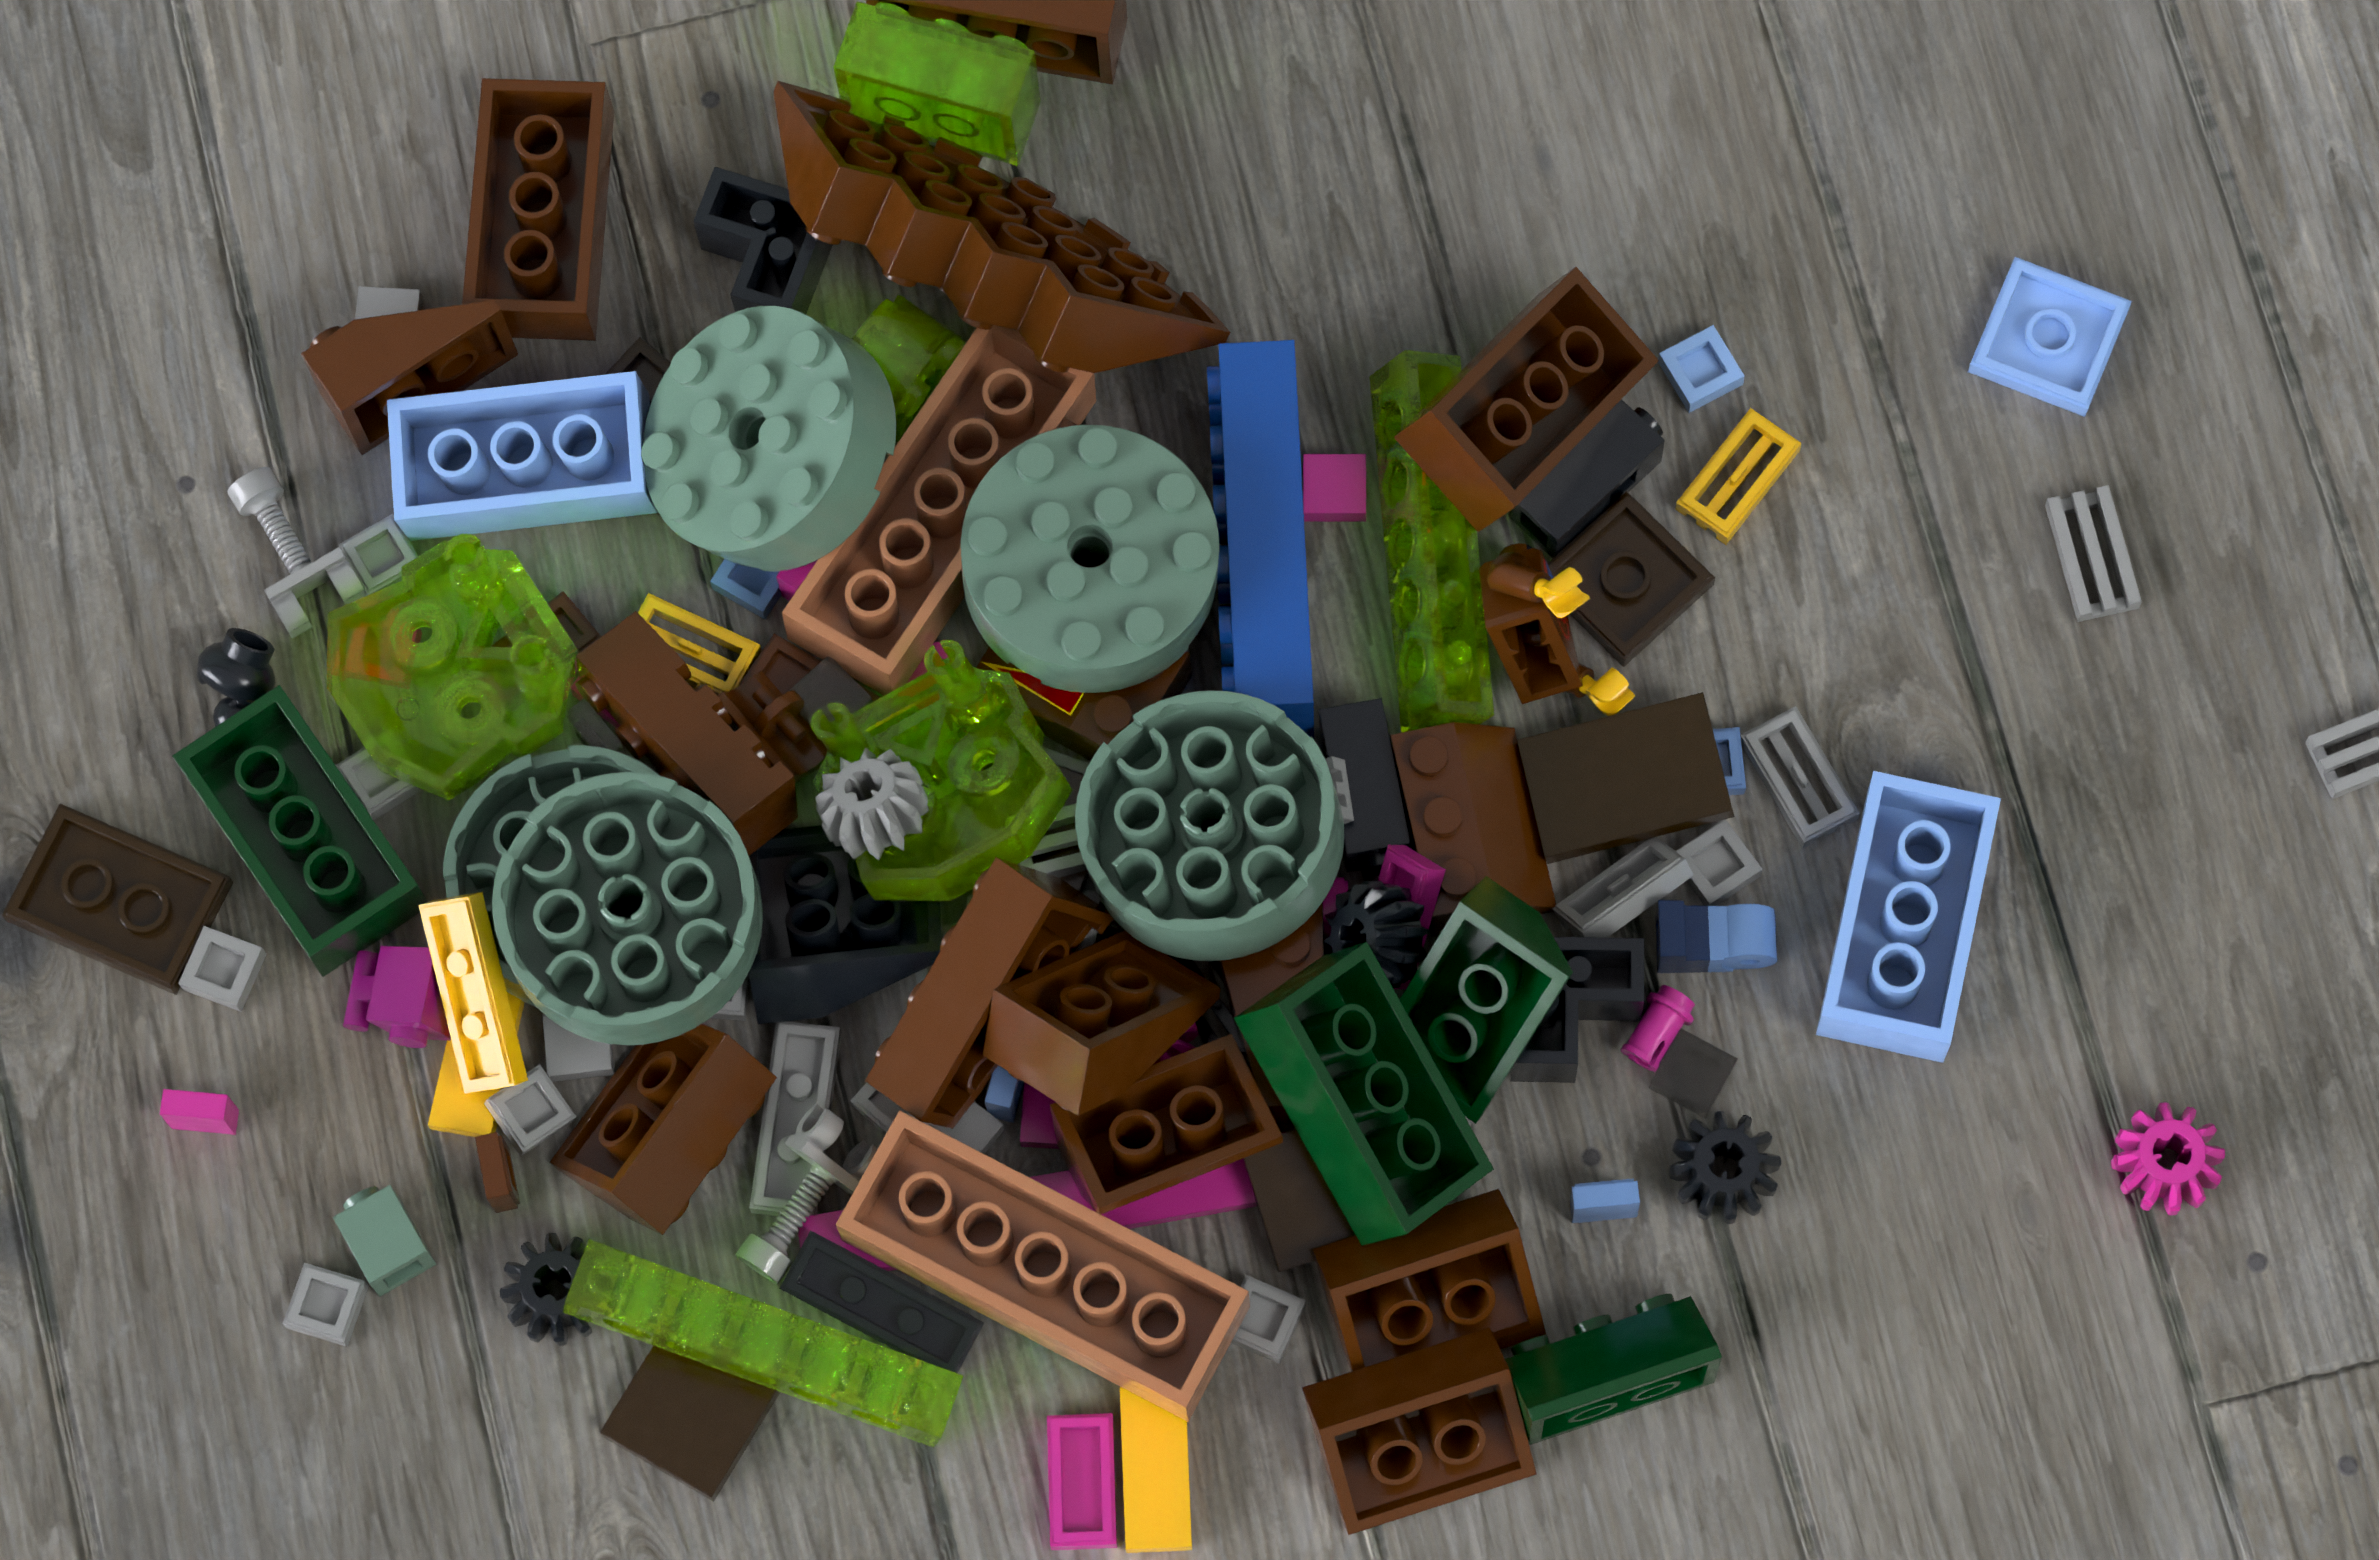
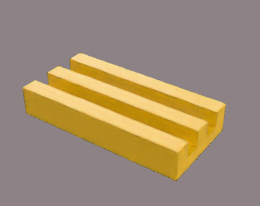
[1675,408,1802,545]
[638,593,762,695]

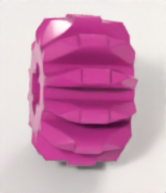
[2111,1102,2225,1216]

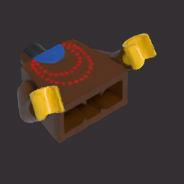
[1479,543,1635,716]

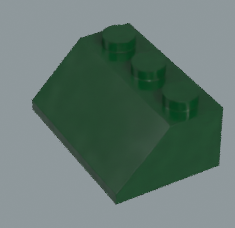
[1400,876,1573,1124]
[1505,1294,1722,1445]

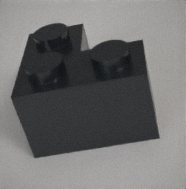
[693,167,833,315]
[1510,937,1644,1083]

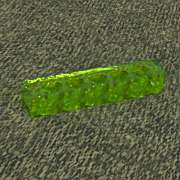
[1369,350,1494,733]
[563,1239,963,1448]

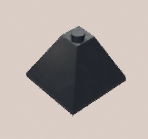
[748,813,943,1024]

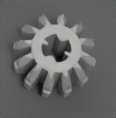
[815,747,929,860]

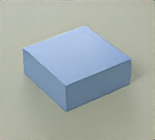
[1658,325,1745,413]

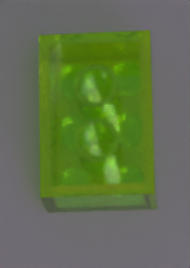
[833,1,1041,166]

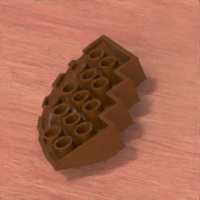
[773,81,1231,373]

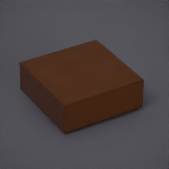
[475,1132,520,1213]

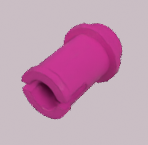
[1620,985,1695,1072]

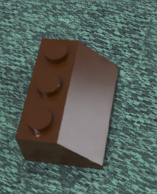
[1390,722,1556,937]
[549,1024,777,1235]
[1050,1034,1283,1215]
[1312,1189,1546,1372]
[1302,1327,1537,1535]

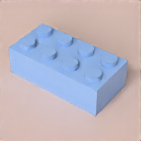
[387,371,658,541]
[1816,771,2001,1063]

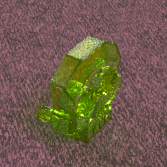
[327,534,579,801]
[811,640,1073,901]

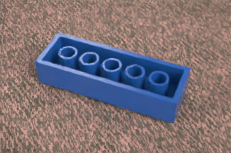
[1207,340,1314,739]

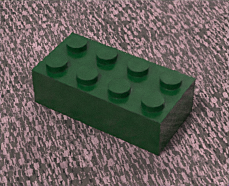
[172,685,428,977]
[1234,942,1494,1246]

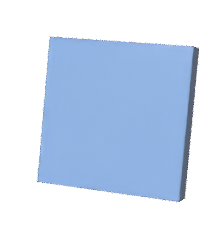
[1968,257,2132,417]

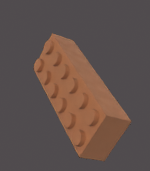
[782,325,1096,701]
[835,1110,1250,1422]

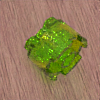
[852,294,966,442]

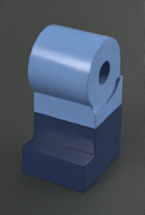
[1655,900,1777,973]

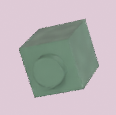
[333,1185,437,1297]

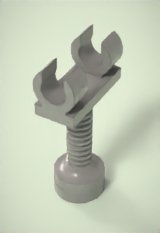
[227,467,368,639]
[735,1104,878,1285]

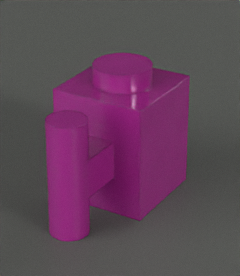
[343,946,451,1048]

